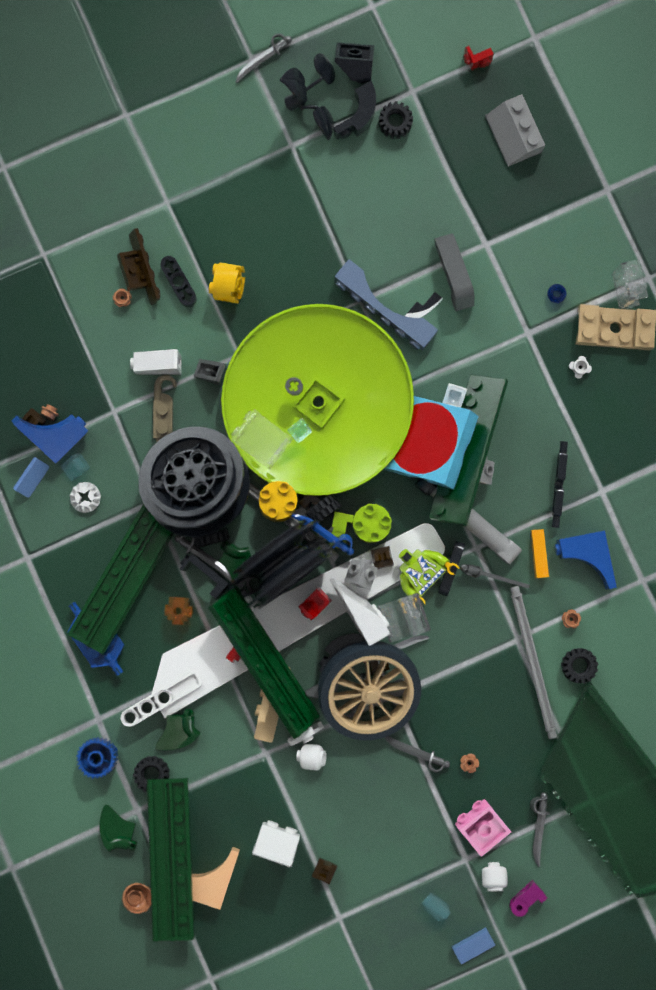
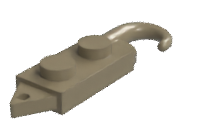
[153,375,177,442]

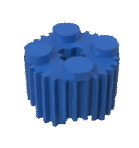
[76,737,119,779]

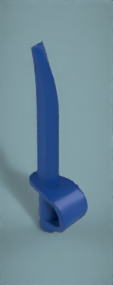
[292,514,354,555]

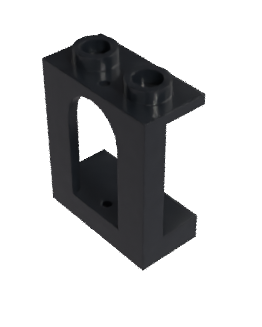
[179,554,230,599]

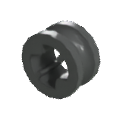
[285,377,303,396]

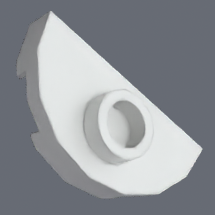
[287,721,324,746]

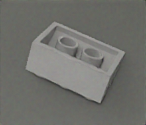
[485,94,545,166]

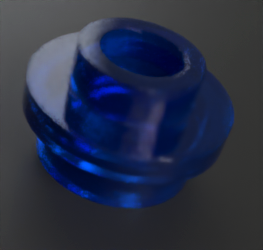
[547,284,567,303]

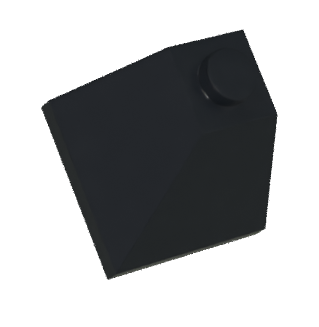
[335,42,374,84]

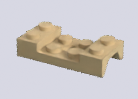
[575,304,656,350]

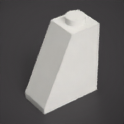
[130,349,182,375]

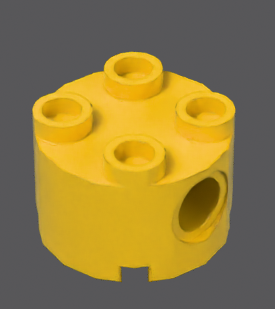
[209,263,245,304]
[259,481,297,522]

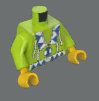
[399,549,460,610]

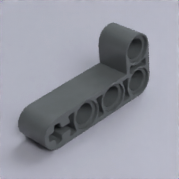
[434,233,475,311]

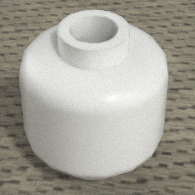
[296,744,326,771]
[482,862,508,892]

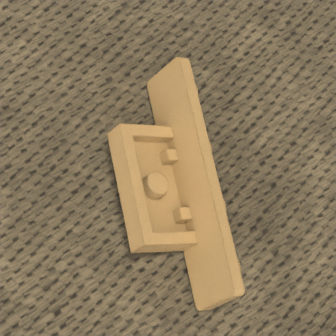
[254,666,290,743]

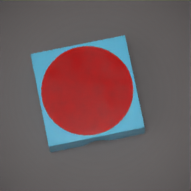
[384,396,479,490]

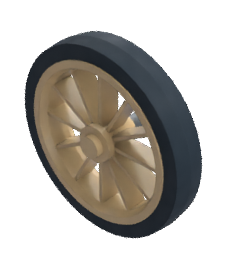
[318,641,421,740]

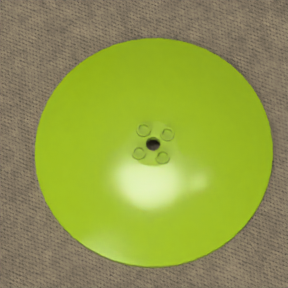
[221,304,414,496]

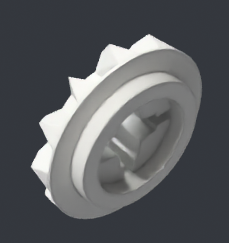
[70,482,101,513]

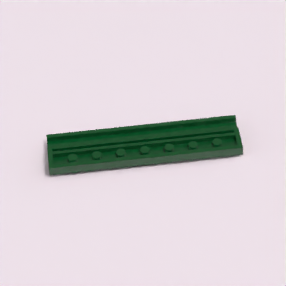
[429,375,508,526]
[67,504,174,655]
[208,587,320,739]
[147,778,195,942]

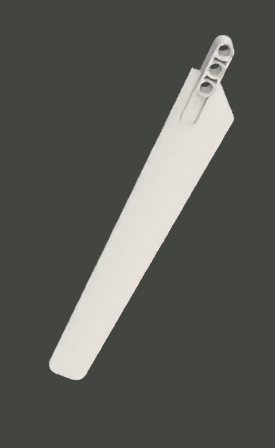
[121,523,445,727]

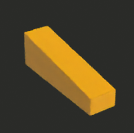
[531,529,549,578]

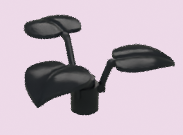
[279,53,335,140]

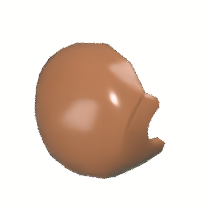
[122,883,151,914]

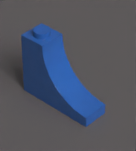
[12,414,88,464]
[554,531,617,589]

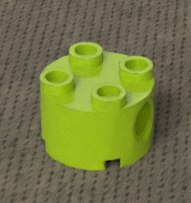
[353,504,391,543]

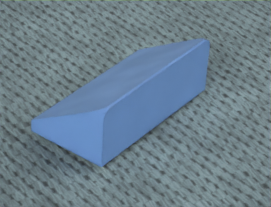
[13,457,49,497]
[452,927,495,964]

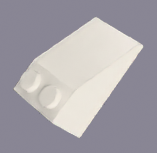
[253,820,300,867]

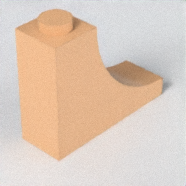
[192,847,240,910]

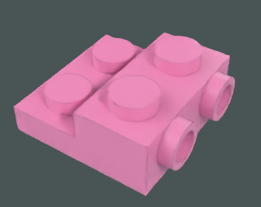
[455,799,511,857]

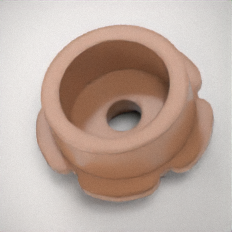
[113,289,132,307]
[40,404,59,421]
[562,609,581,628]
[460,754,479,773]

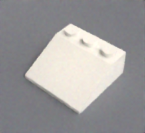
[330,578,390,646]

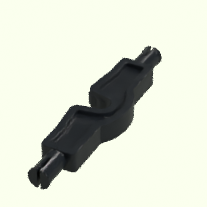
[551,441,568,528]

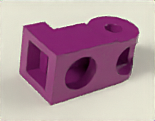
[510,879,547,917]

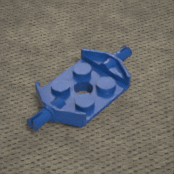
[67,602,124,676]

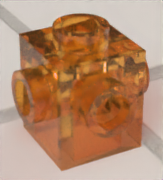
[165,597,193,625]

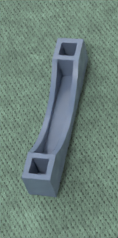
[335,259,438,351]

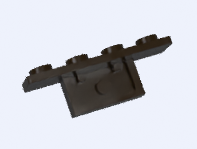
[117,228,160,305]

